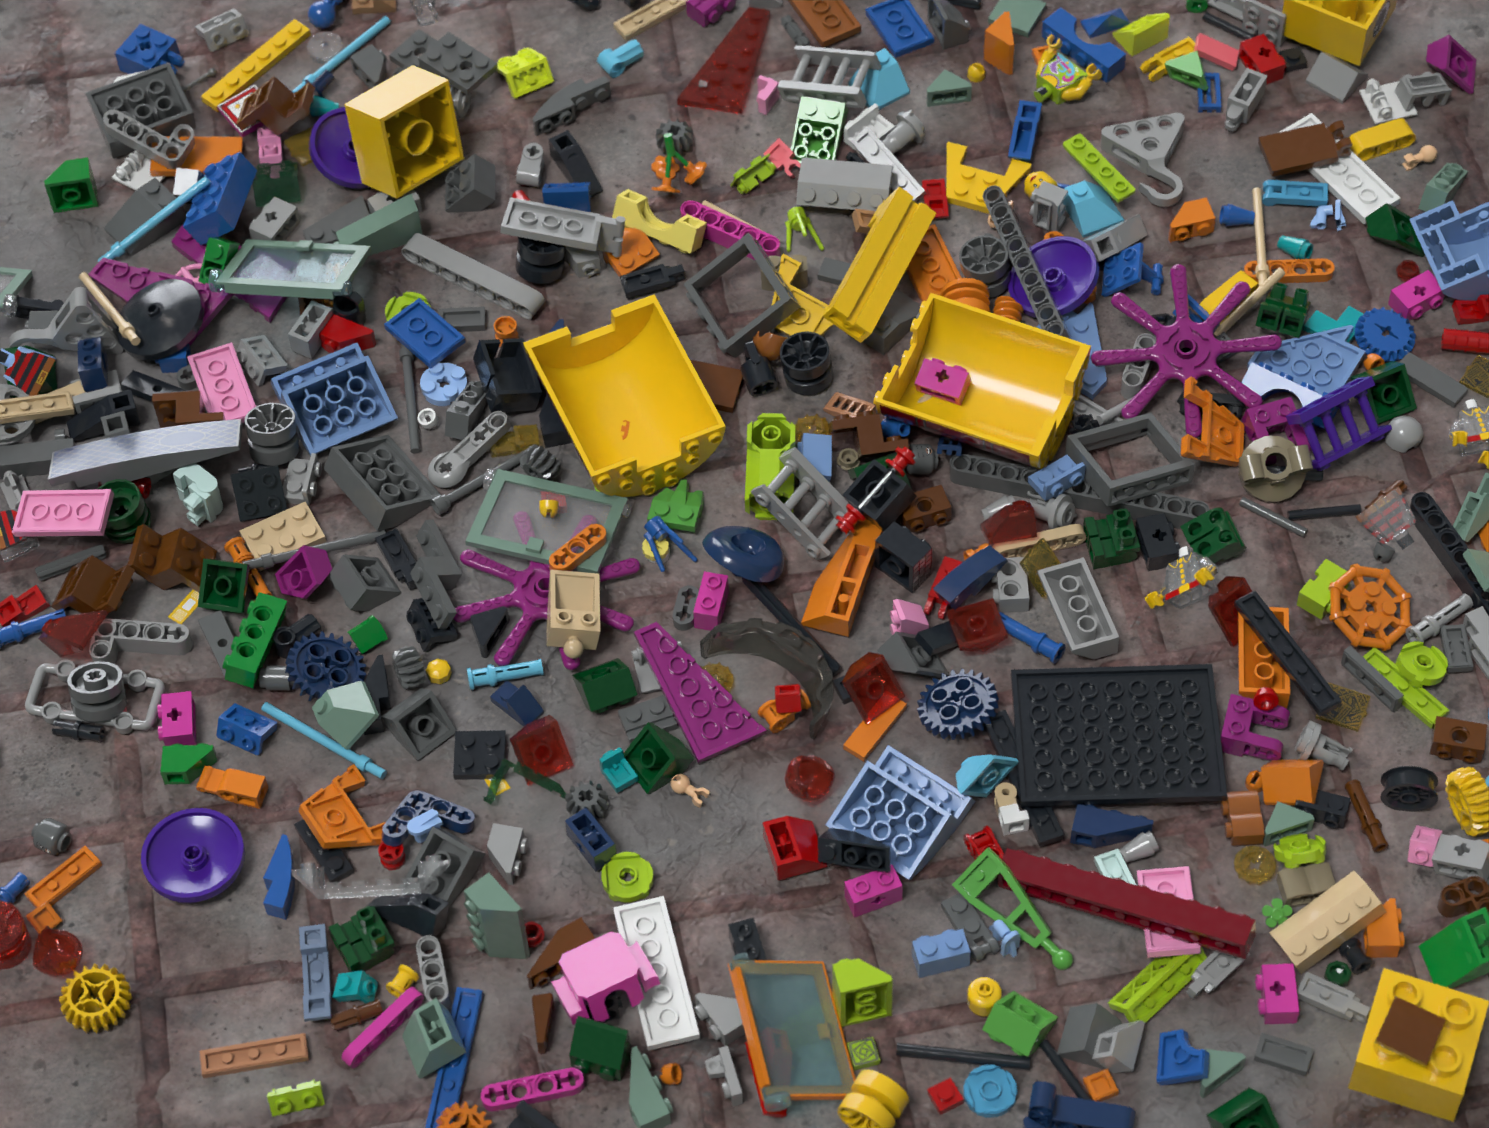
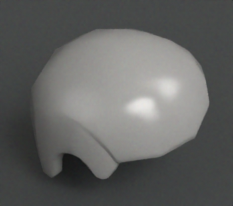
[1384,415,1424,453]

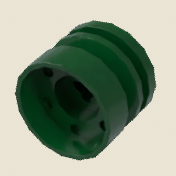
[97,479,152,544]

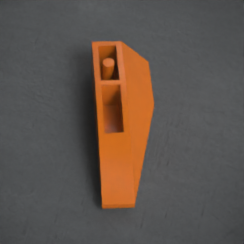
[801,518,884,637]

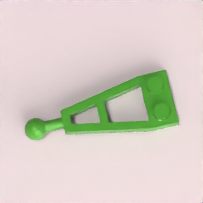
[952,847,1073,970]

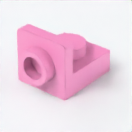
[757,75,780,115]
[1408,825,1442,867]

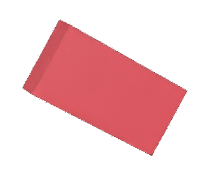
[1194,33,1239,71]

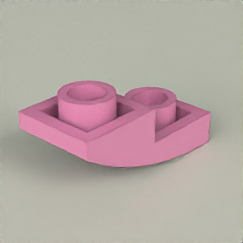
[257,125,283,165]

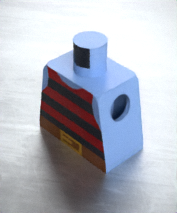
[0,346,56,396]

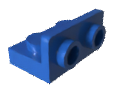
[216,703,277,756]

